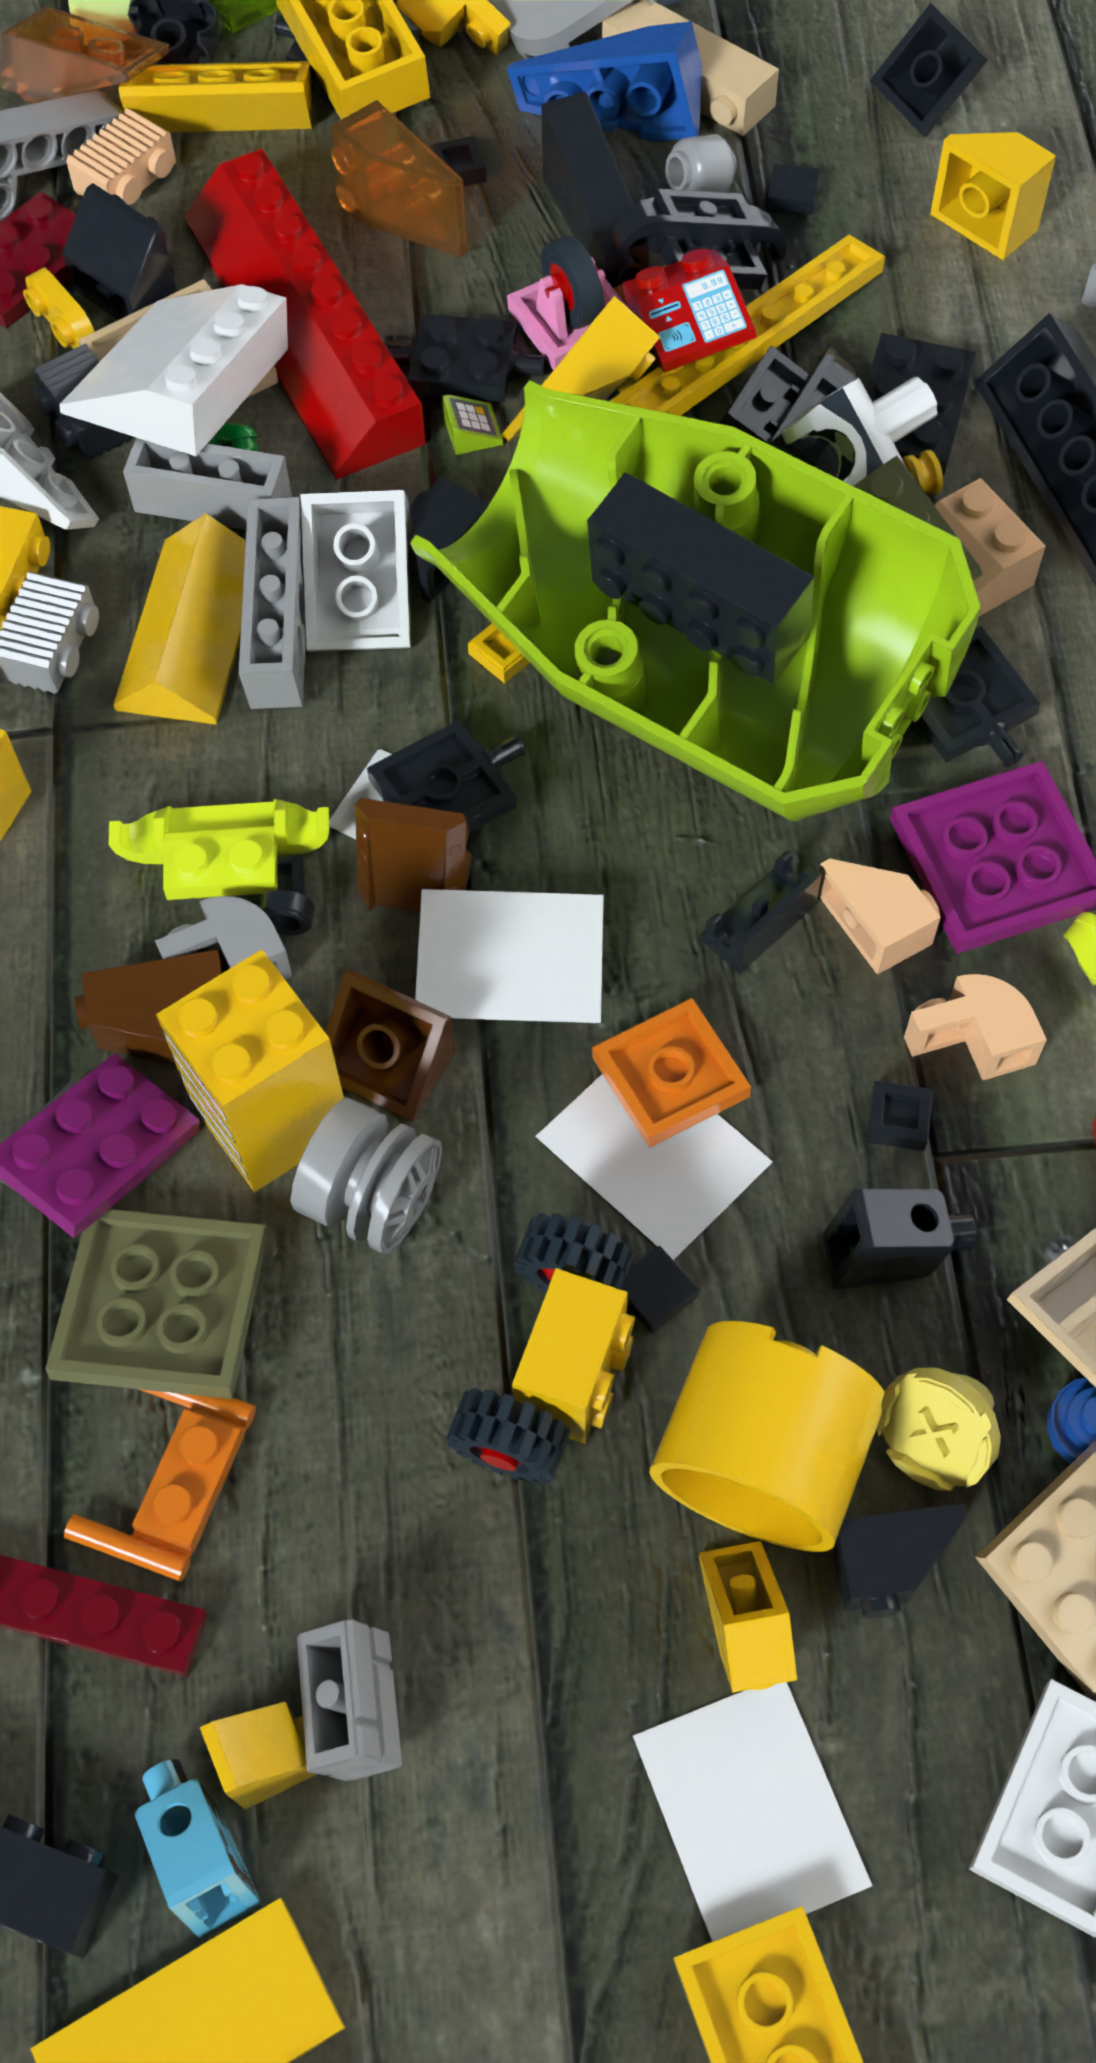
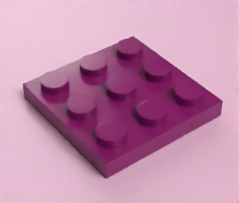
[890,761,1096,954]

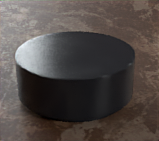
[258,890,315,936]

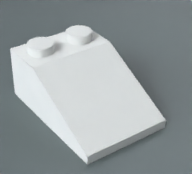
[300,490,411,652]

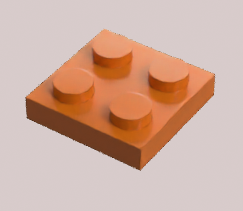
[592,998,751,1148]

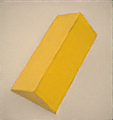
[118,61,312,133]
[113,513,246,725]

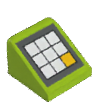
[442,395,503,455]

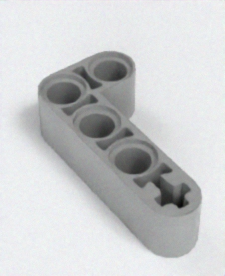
[0,90,125,220]

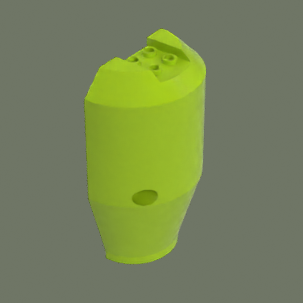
[410,380,981,821]

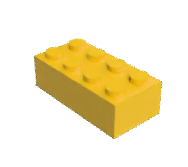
[276,0,431,131]

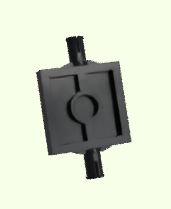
[384,314,545,402]
[916,626,1040,767]
[367,720,525,832]

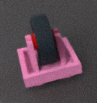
[507,236,629,370]

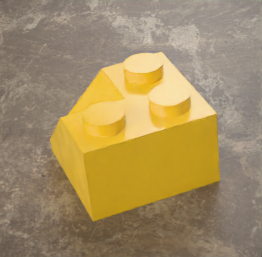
[930,132,1056,261]

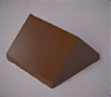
[325,969,455,1121]

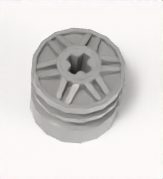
[290,1097,442,1254]

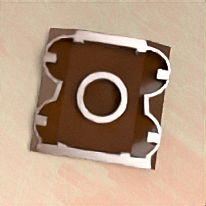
[355,798,472,912]

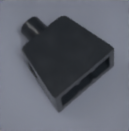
[822,1189,977,1289]

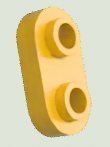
[23,268,95,349]

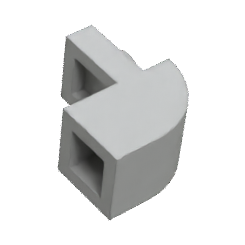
[155,896,293,980]

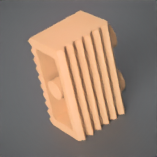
[66,108,177,205]

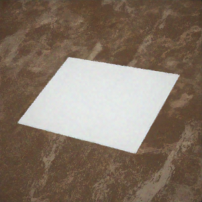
[415,889,603,1023]
[535,1074,773,1260]
[633,1682,872,1942]

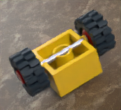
[446,1213,635,1484]

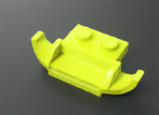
[109,799,329,900]

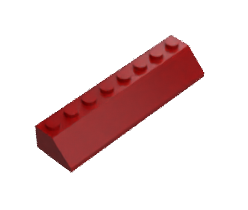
[184,148,425,480]

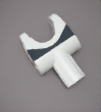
[781,377,937,486]

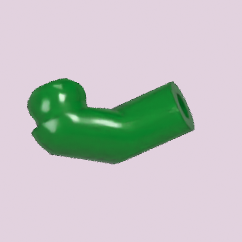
[207,421,259,452]

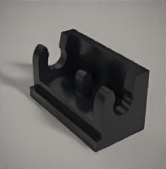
[700,851,822,974]

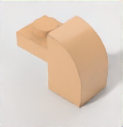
[904,974,1047,1080]

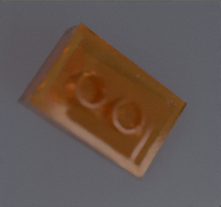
[2,6,169,103]
[331,100,467,257]

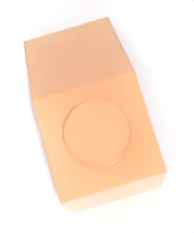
[818,859,941,975]

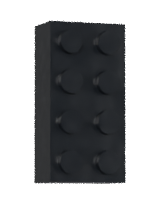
[587,472,815,684]

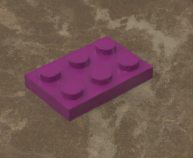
[0,1053,200,1239]

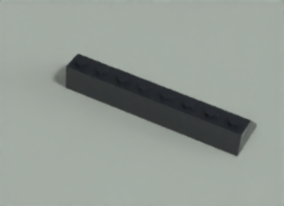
[974,313,1096,587]

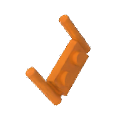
[64,1389,256,1582]

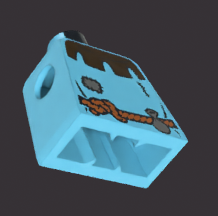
[135,1759,262,1939]

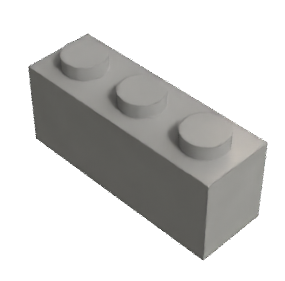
[123,437,292,530]

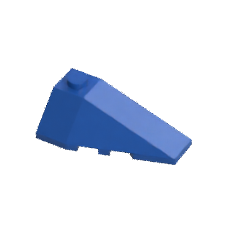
[507,21,702,142]

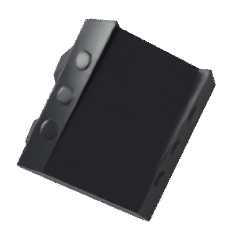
[119,0,226,78]

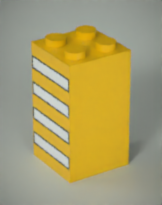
[156,949,344,1193]

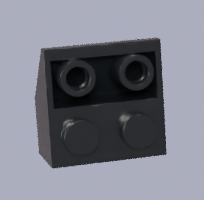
[62,183,177,320]

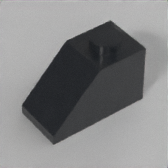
[410,476,489,603]
[833,1503,967,1618]

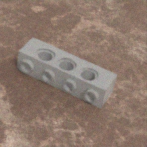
[239,497,306,709]

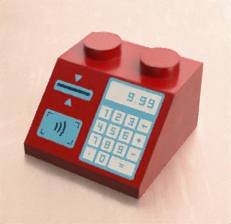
[622,249,757,373]

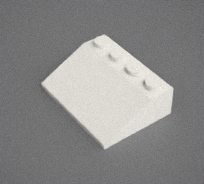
[59,284,288,456]

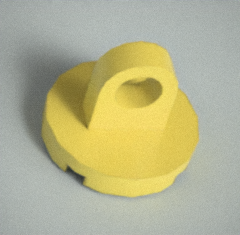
[877,1368,1001,1491]

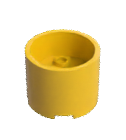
[649,1321,885,1552]

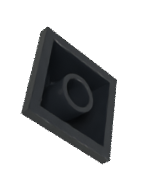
[870,3,988,137]

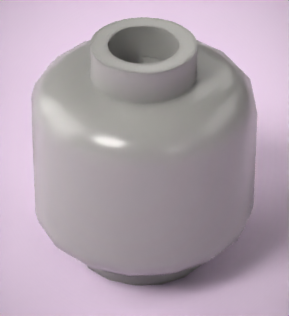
[665,134,737,193]

